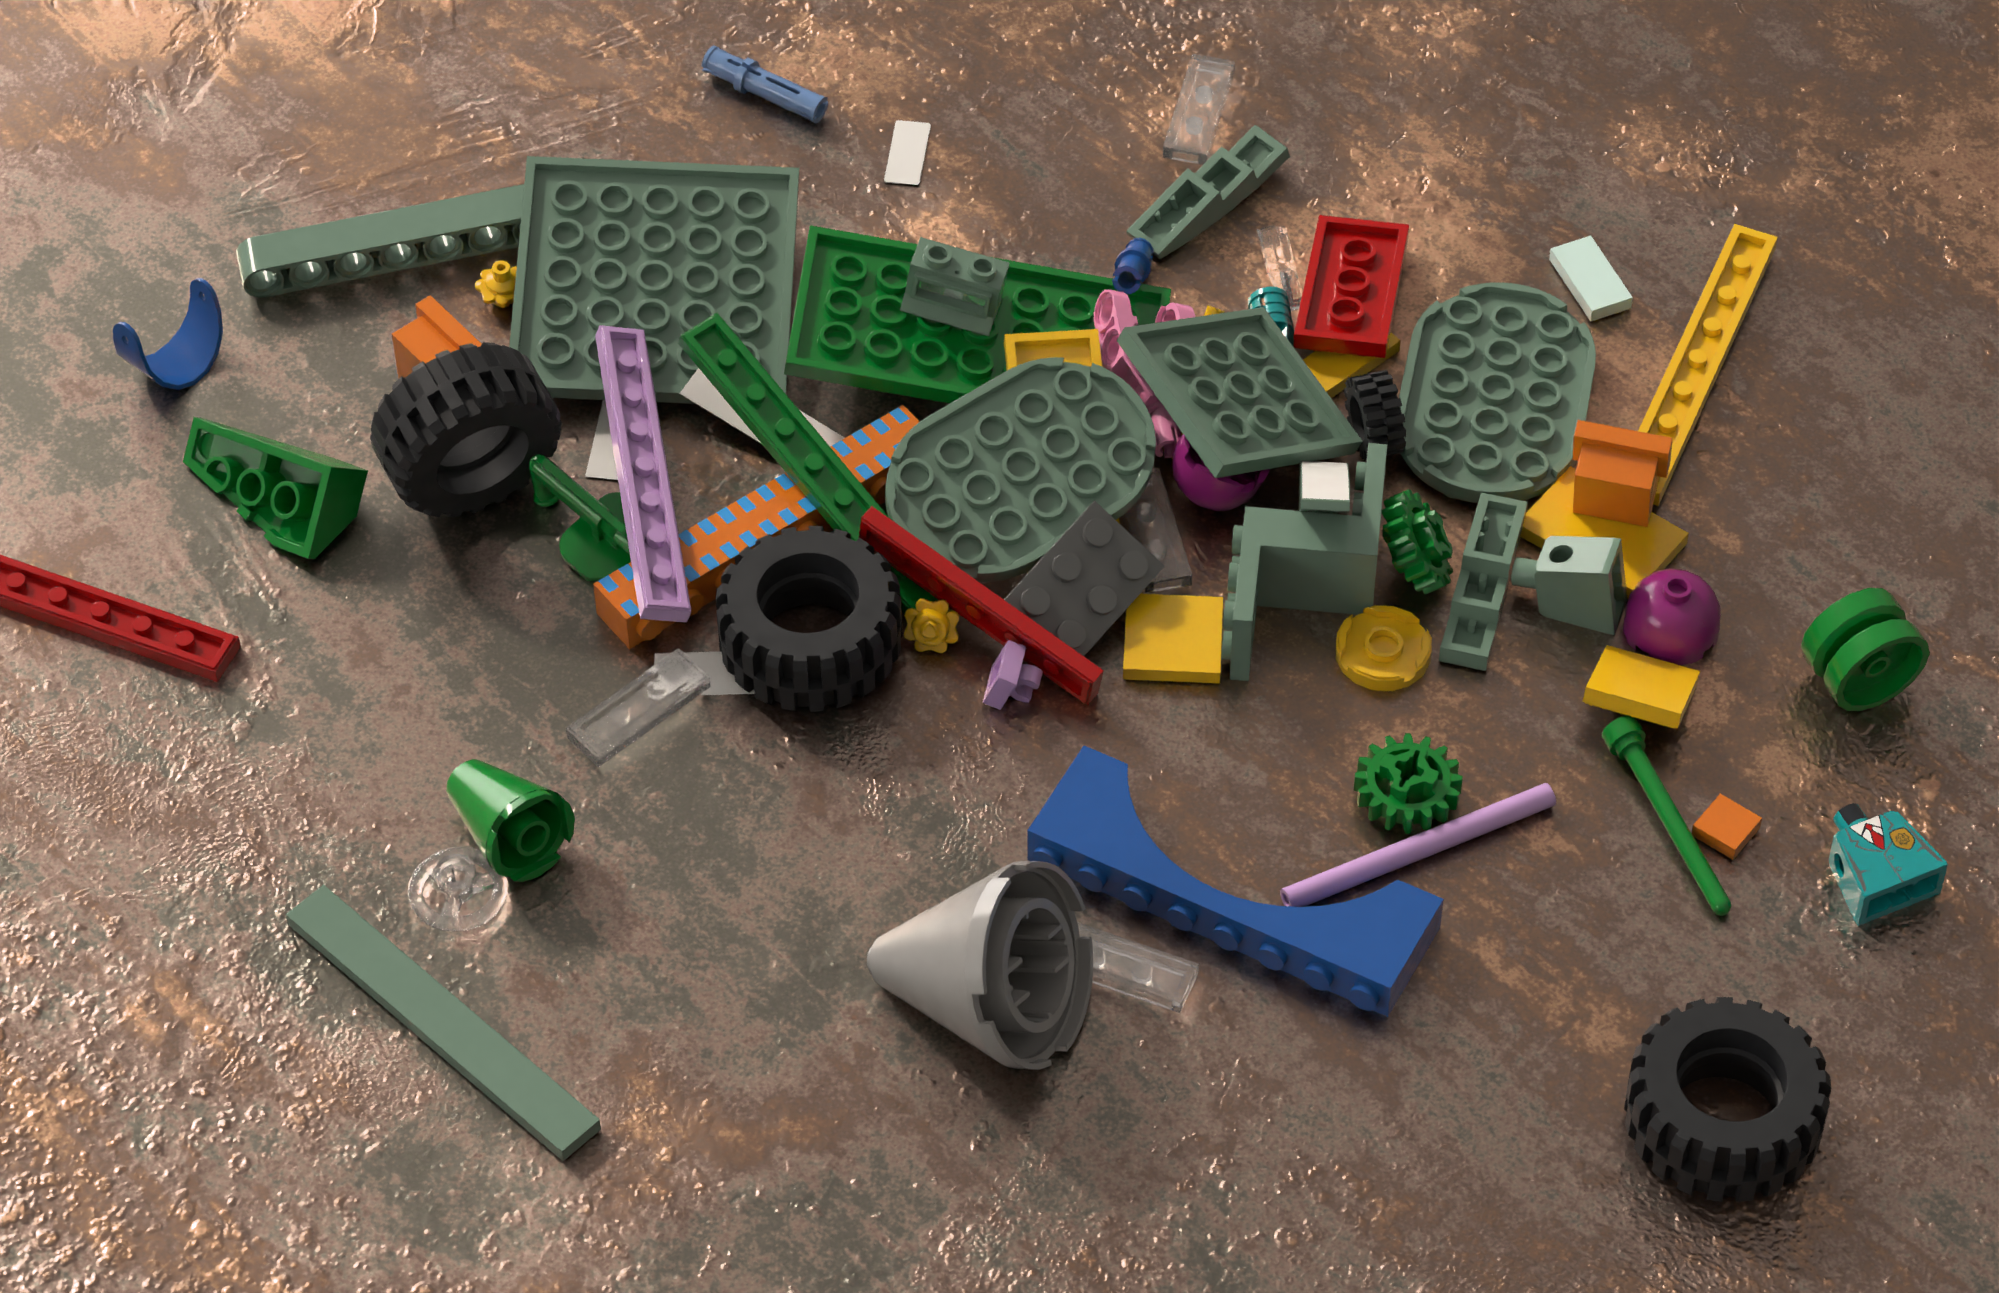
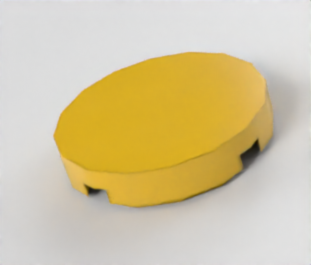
[1335,605,1432,691]

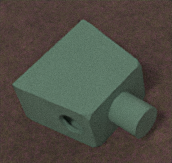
[1511,536,1628,635]

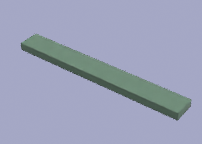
[286,885,601,1161]

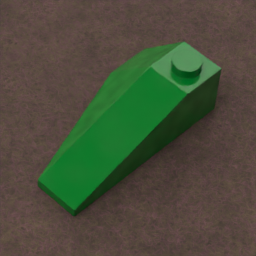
[183,417,368,559]

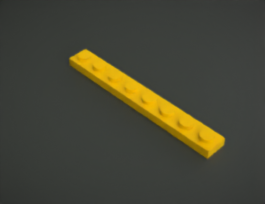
[1638,224,1778,506]

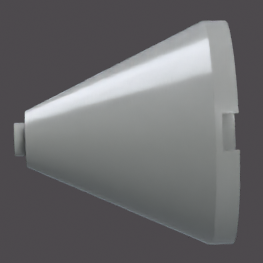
[867,861,1093,1069]

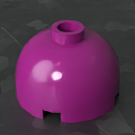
[1172,434,1270,511]
[1623,568,1721,665]

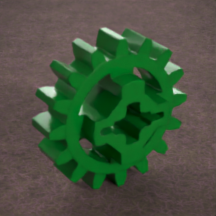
[1381,489,1453,594]
[1354,733,1463,834]

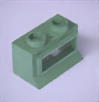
[900,237,1010,336]

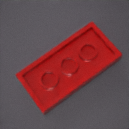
[1293,215,1409,358]

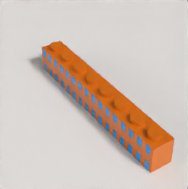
[593,405,920,650]

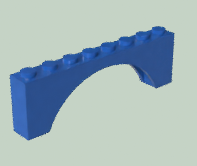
[1027,746,1444,1017]

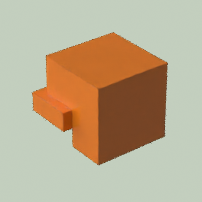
[392,295,482,379]
[1572,420,1672,527]

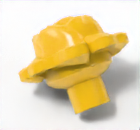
[475,261,517,308]
[904,598,960,653]

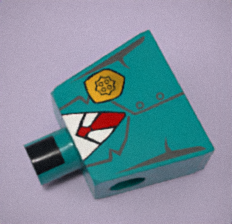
[1829,803,1948,926]

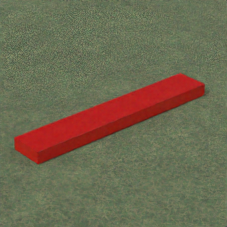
[858,506,1104,705]
[0,555,241,682]

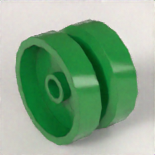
[1801,588,1930,711]

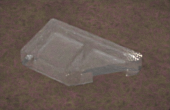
[1257,225,1302,311]

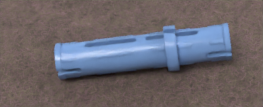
[702,45,828,123]

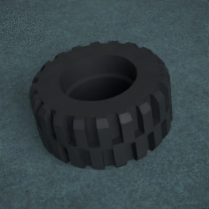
[370,342,562,517]
[716,526,902,712]
[1624,997,1831,1202]

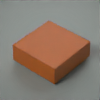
[1692,793,1762,860]

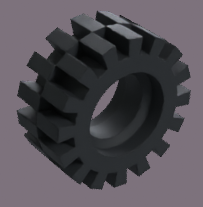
[1344,370,1406,460]

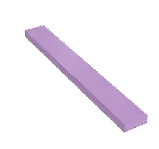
[595,325,691,623]

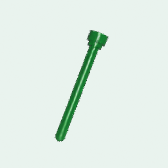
[1602,715,1731,915]

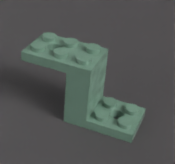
[1221,443,1387,681]

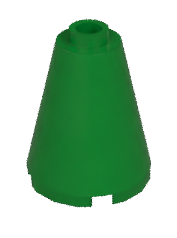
[446,759,575,882]

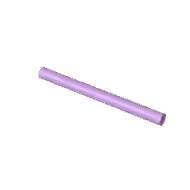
[1280,783,1556,907]

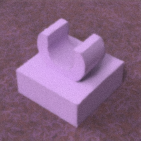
[983,640,1043,710]

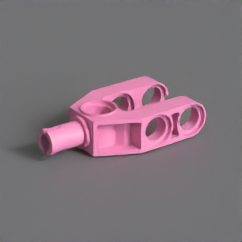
[1094,289,1195,458]

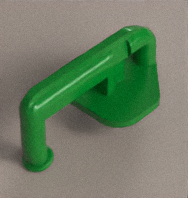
[529,454,631,582]

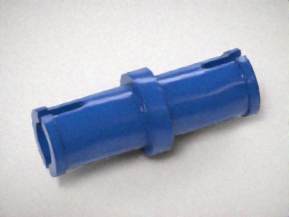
[1112,238,1154,294]

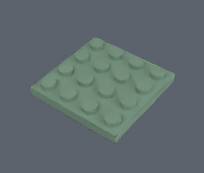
[1117,307,1363,478]

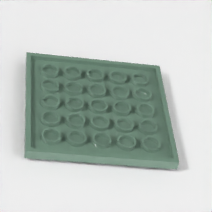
[509,156,799,404]

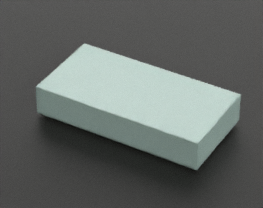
[1549,236,1633,322]

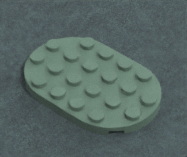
[1399,282,1596,503]
[885,357,1156,582]

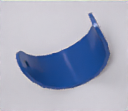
[113,278,223,390]

